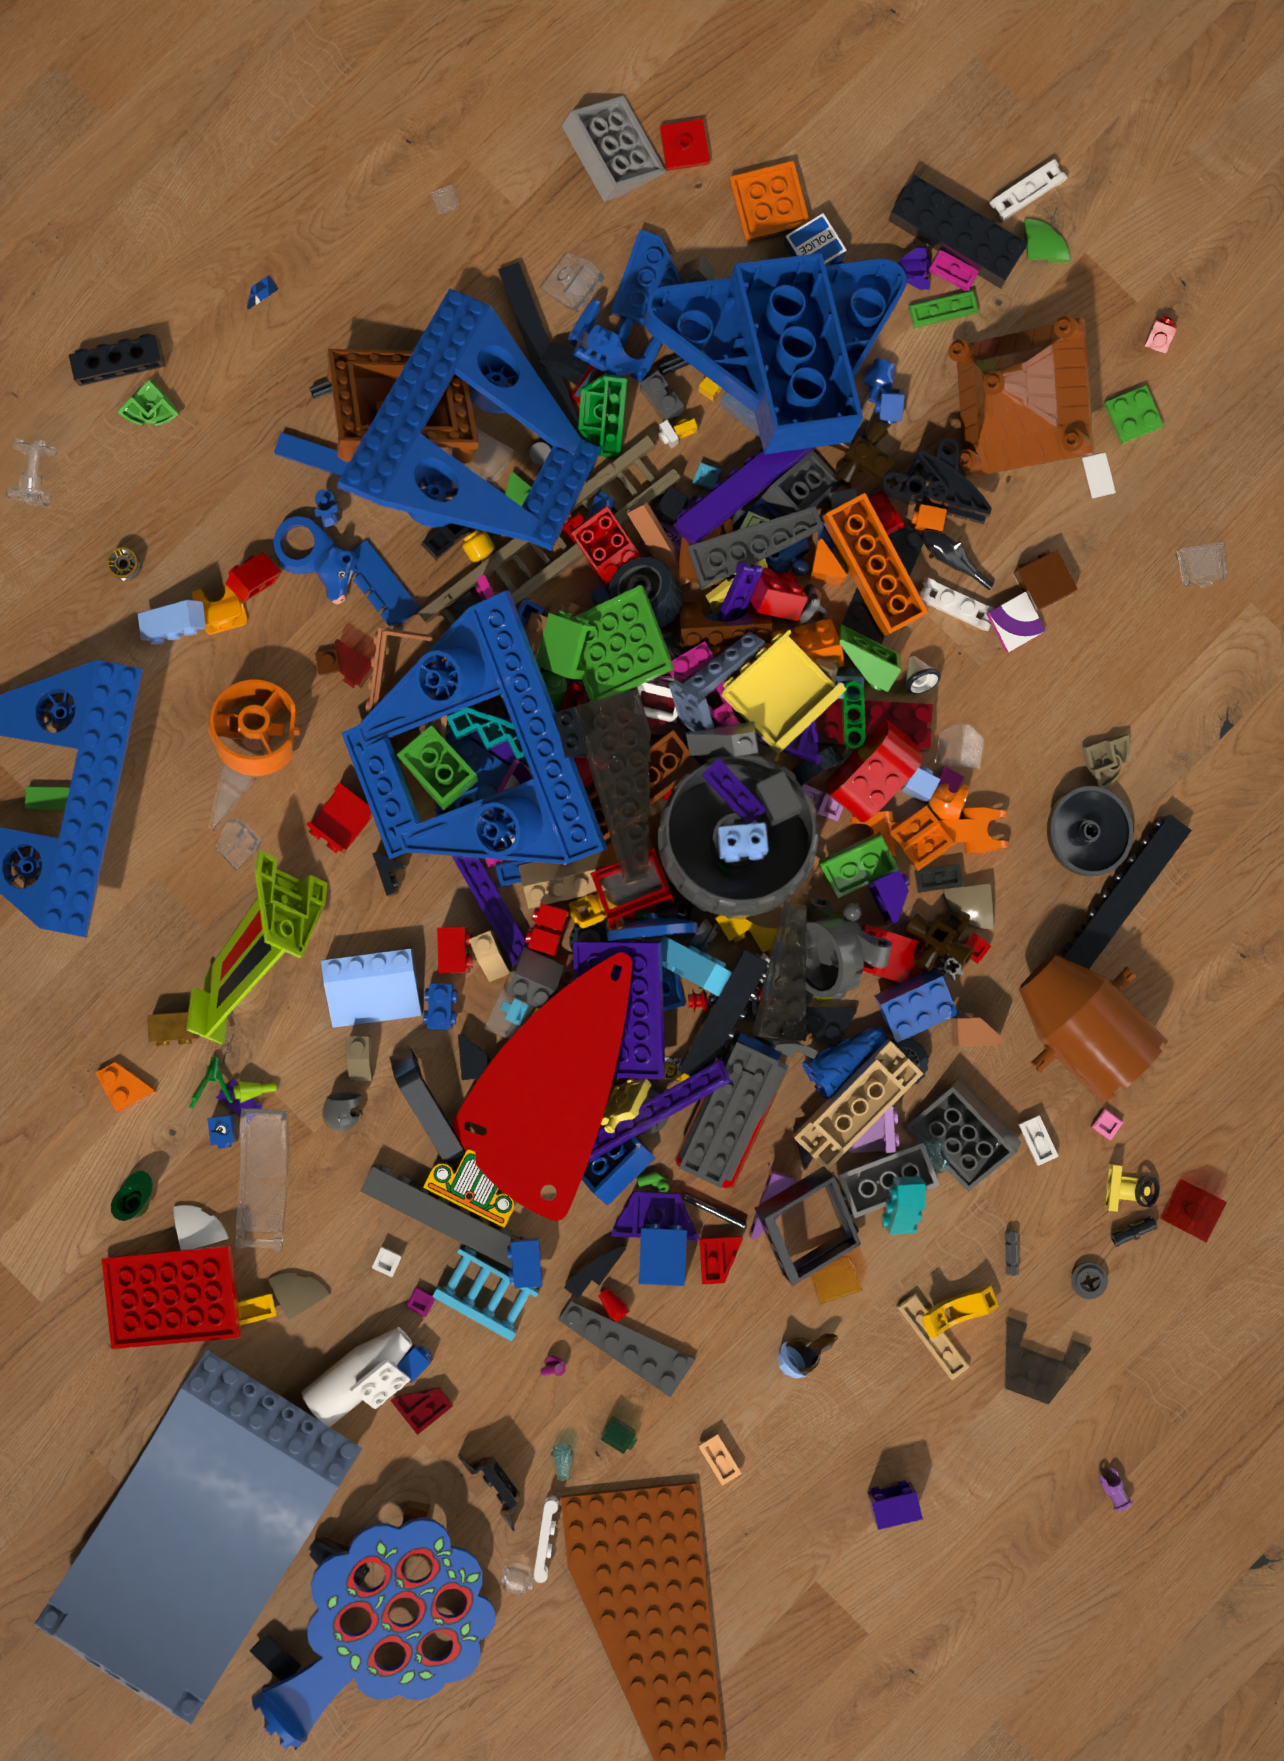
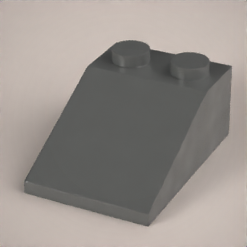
[761,450,841,516]

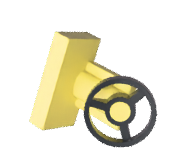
[1104,1164,1160,1212]

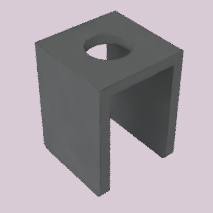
[755,772,802,826]

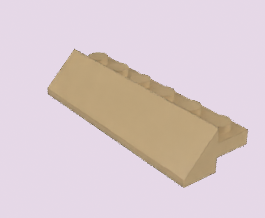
[519,835,659,909]
[792,1039,923,1169]

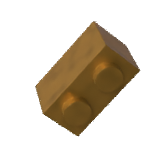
[147,1012,198,1046]

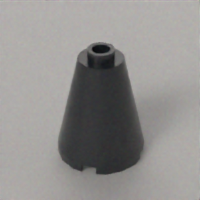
[309,1537,373,1586]

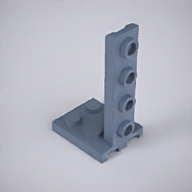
[669,632,765,731]

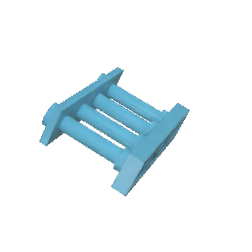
[432,1246,540,1342]

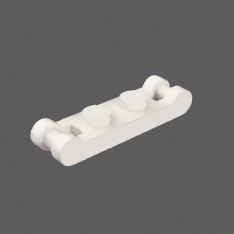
[990,159,1068,222]
[918,577,994,631]
[534,1495,559,1583]

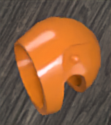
[928,783,969,820]

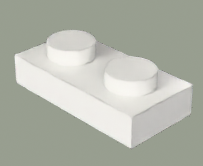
[1018,1115,1059,1166]

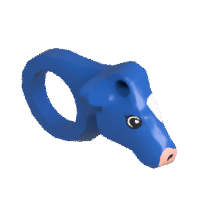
[273,516,357,605]

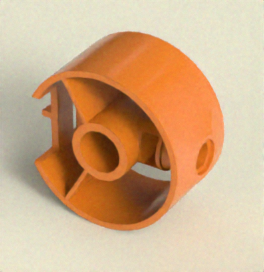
[208,680,300,776]

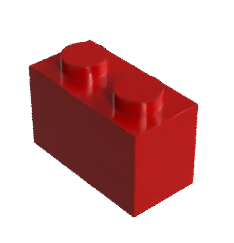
[225,552,281,603]

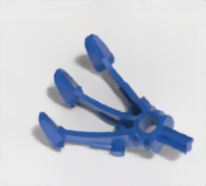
[567,299,662,383]

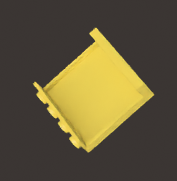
[721,630,846,754]

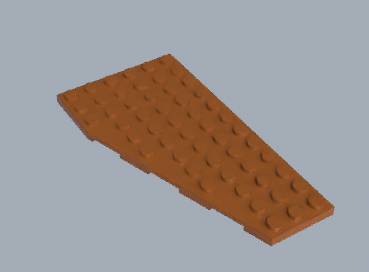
[561,1482,725,1761]

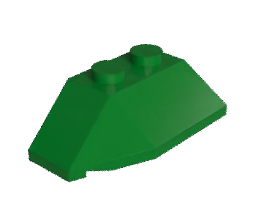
[579,374,628,458]

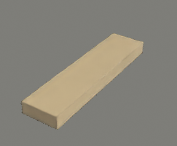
[897,1293,970,1380]

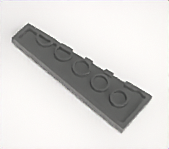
[687,506,823,590]

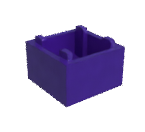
[867,1480,923,1530]

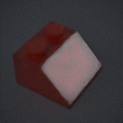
[1160,1179,1227,1243]

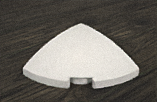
[173,1205,229,1250]

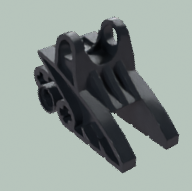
[881,438,992,524]

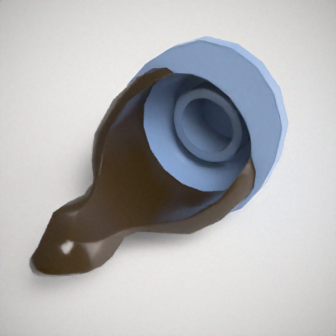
[777,1333,838,1378]

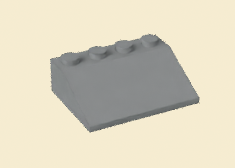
[562,96,666,202]

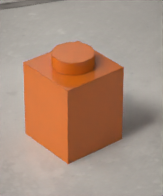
[911,504,947,533]

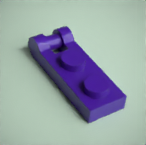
[717,563,762,622]

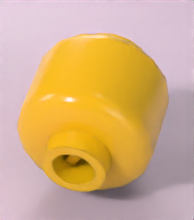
[462,529,495,563]

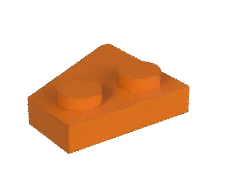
[95,1062,156,1112]

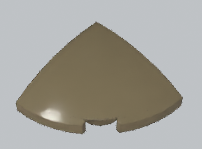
[1081,734,1130,789]
[943,884,994,929]
[268,1272,330,1320]

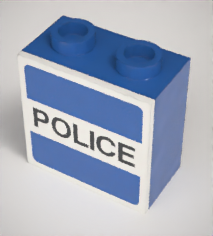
[784,213,847,266]

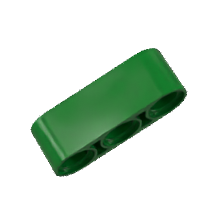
[842,681,865,749]

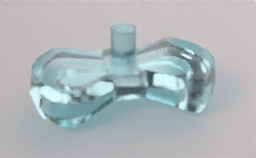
[925,1140,949,1173]

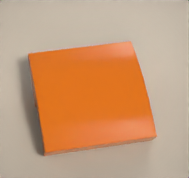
[890,806,954,871]

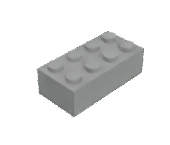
[836,1141,940,1218]

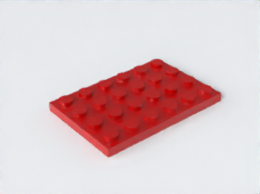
[101,1245,241,1349]

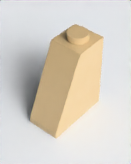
[469,931,510,982]

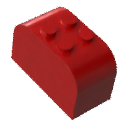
[825,718,923,823]

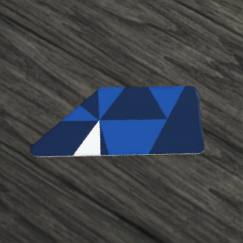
[247,276,278,309]

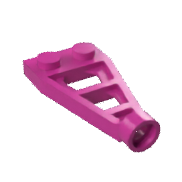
[669,642,740,727]

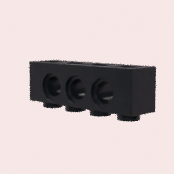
[68,334,166,386]

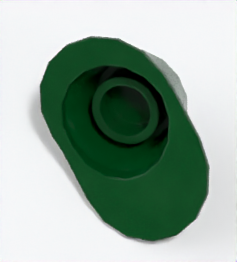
[111,1171,153,1221]

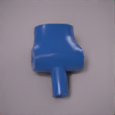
[864,359,896,403]

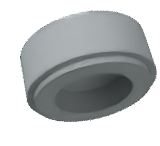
[529,442,551,466]

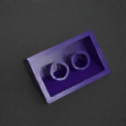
[867,870,910,925]

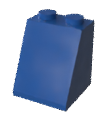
[639,1224,687,1286]

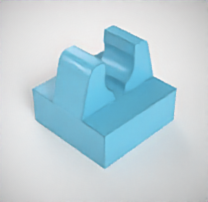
[500,999,529,1025]

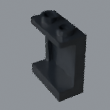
[554,707,608,758]

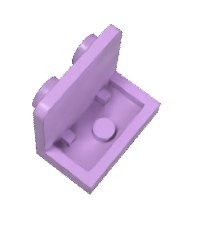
[848,1106,899,1153]

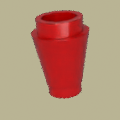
[598,1287,630,1323]

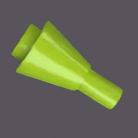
[233,1081,276,1103]

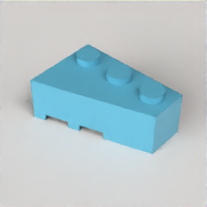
[661,936,732,997]

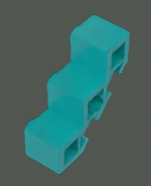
[446,707,525,761]
[881,1176,926,1235]

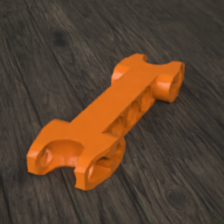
[850,807,1009,857]

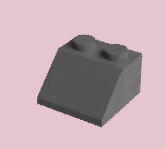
[504,946,564,1008]

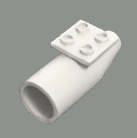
[302,1327,412,1427]

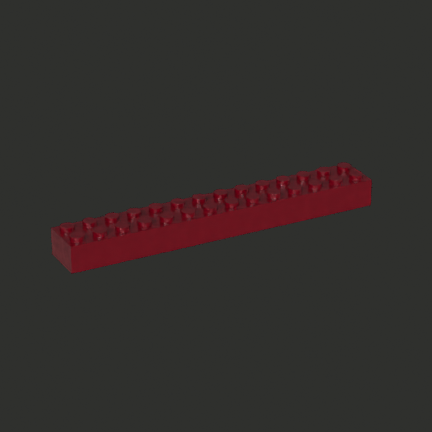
[618,689,933,751]

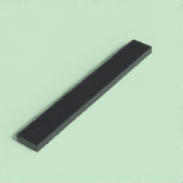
[498,262,579,429]

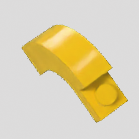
[922,1285,999,1338]

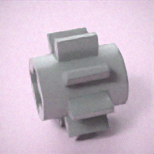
[937,953,964,980]

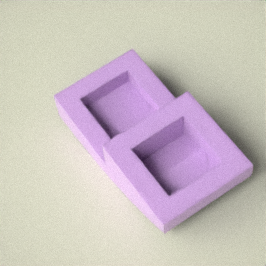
[800,784,843,821]

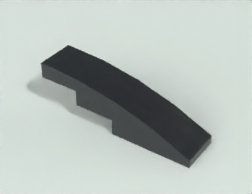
[421,523,474,561]

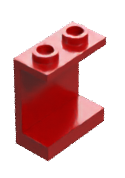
[306,782,373,854]

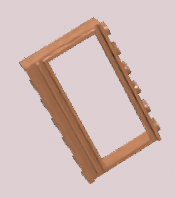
[366,628,456,769]

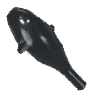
[921,530,994,590]

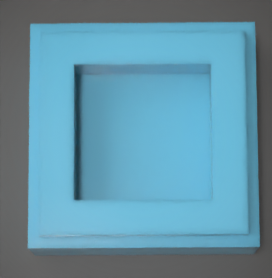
[693,462,721,490]

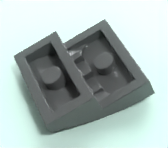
[755,1034,818,1059]

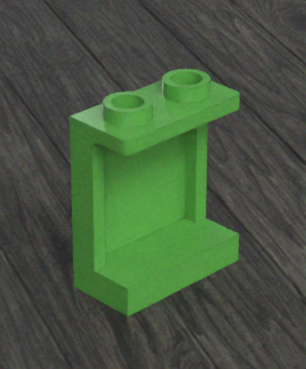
[536,610,596,680]

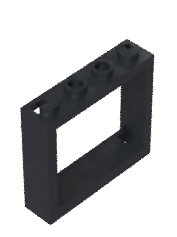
[755,1166,861,1286]

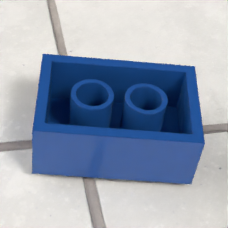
[874,968,958,1043]

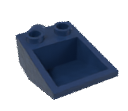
[732,498,810,576]

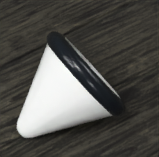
[905,656,941,694]

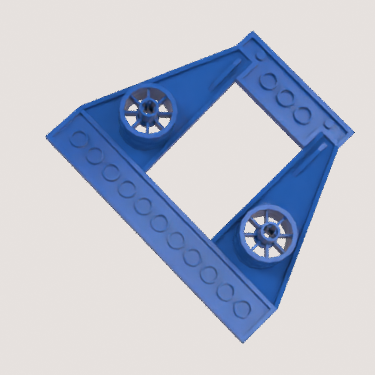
[337,288,602,551]
[341,590,608,864]
[0,660,144,938]

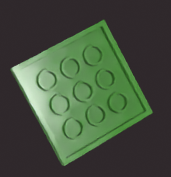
[573,585,674,706]

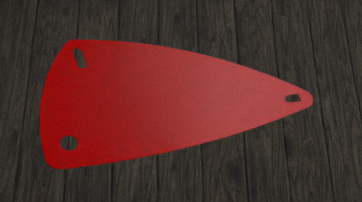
[453,953,632,1221]

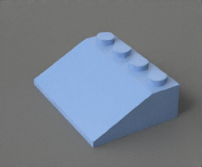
[321,949,422,1028]

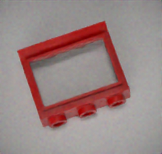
[590,848,675,928]

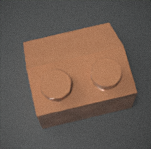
[951,1013,1005,1046]

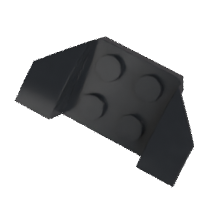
[458,1454,520,1532]

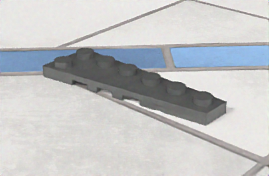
[558,1300,695,1397]

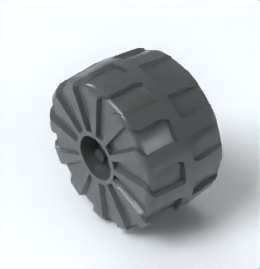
[658,754,819,919]

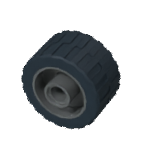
[608,557,683,629]

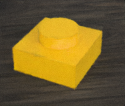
[673,419,698,439]

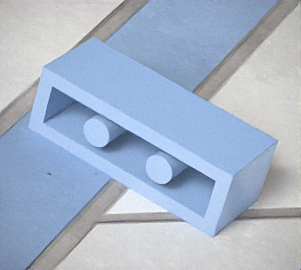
[138,600,206,645]

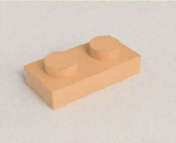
[698,1433,742,1486]

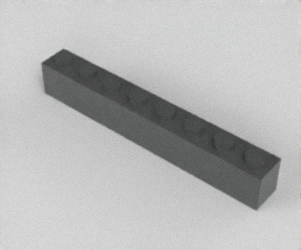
[360,1164,527,1269]

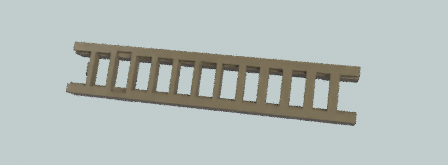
[418,435,681,626]

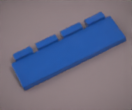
[351,540,421,627]

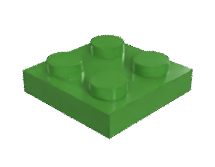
[1104,385,1164,444]

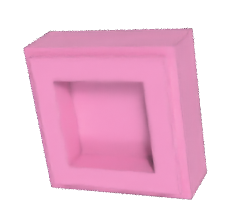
[1091,1109,1124,1141]

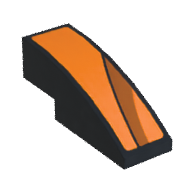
[564,1244,627,1299]

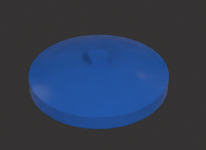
[607,913,698,941]

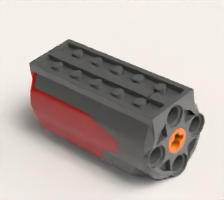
[674,1039,789,1189]

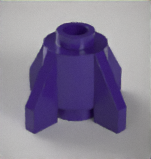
[898,246,932,290]

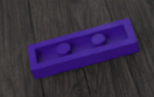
[702,759,766,825]

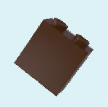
[1013,550,1078,612]

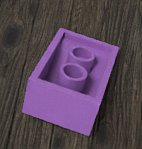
[749,1169,798,1240]

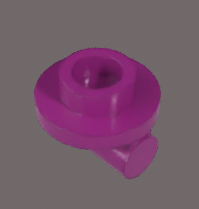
[541,1355,566,1376]

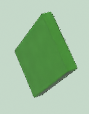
[819,832,899,898]

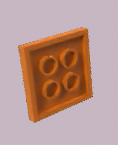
[729,161,809,243]

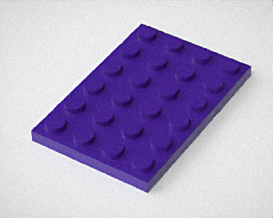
[573,941,666,1079]

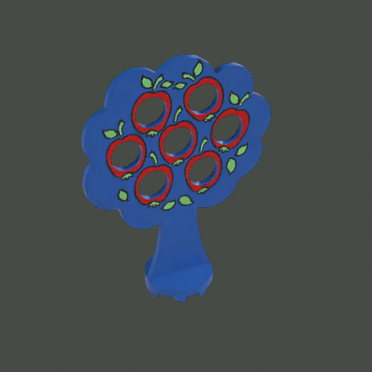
[252,1517,496,1750]

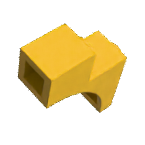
[715,915,800,955]

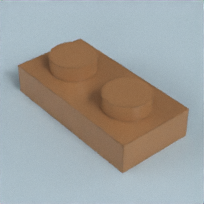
[793,856,821,900]

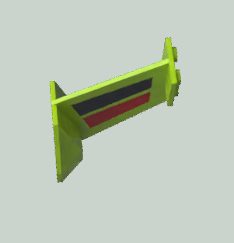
[186,850,327,1044]

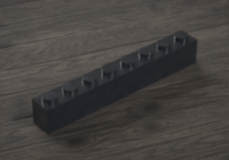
[1060,814,1192,969]

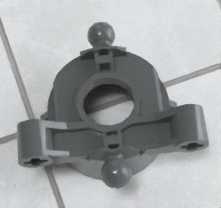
[791,897,892,999]

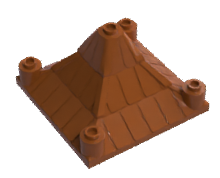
[948,316,1094,478]
[327,349,479,464]

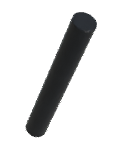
[682,1192,747,1229]

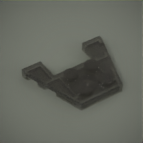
[1004,1316,1092,1405]

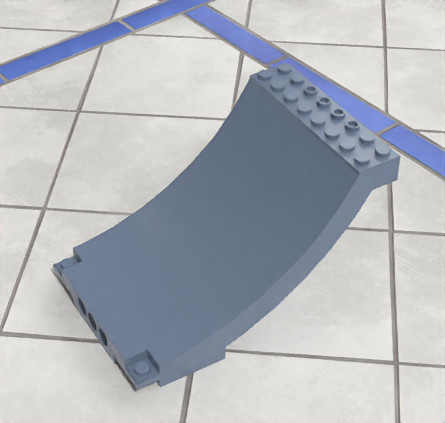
[34,1350,363,1725]

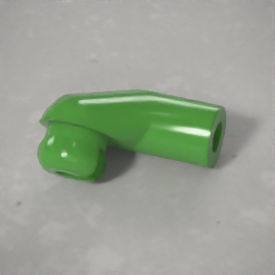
[637,1171,670,1193]

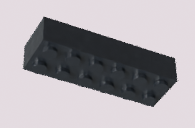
[888,174,1028,289]

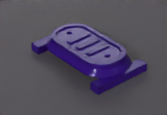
[216,1079,263,1125]

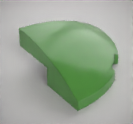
[1024,219,1070,263]
[117,379,180,426]

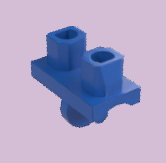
[314,489,340,527]

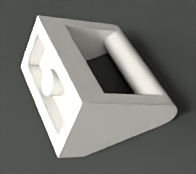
[633,677,678,723]

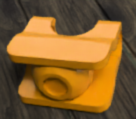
[192,582,248,635]

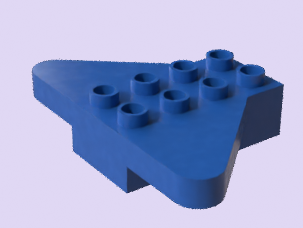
[644,253,907,454]

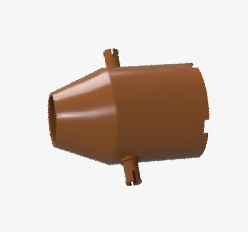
[1019,954,1168,1103]

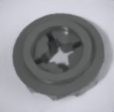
[1071,1263,1108,1299]

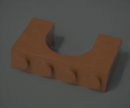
[679,601,772,649]

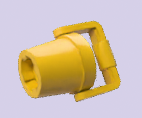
[569,890,619,928]

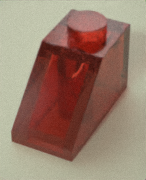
[334,639,373,688]

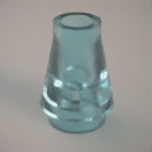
[551,1444,573,1481]

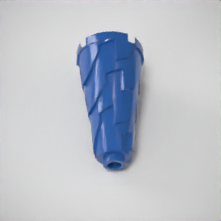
[802,1027,888,1100]

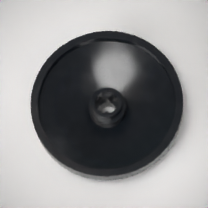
[1047,786,1133,876]

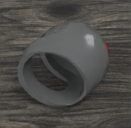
[322,1092,363,1132]

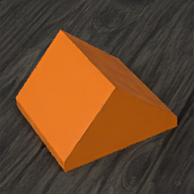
[809,539,848,586]

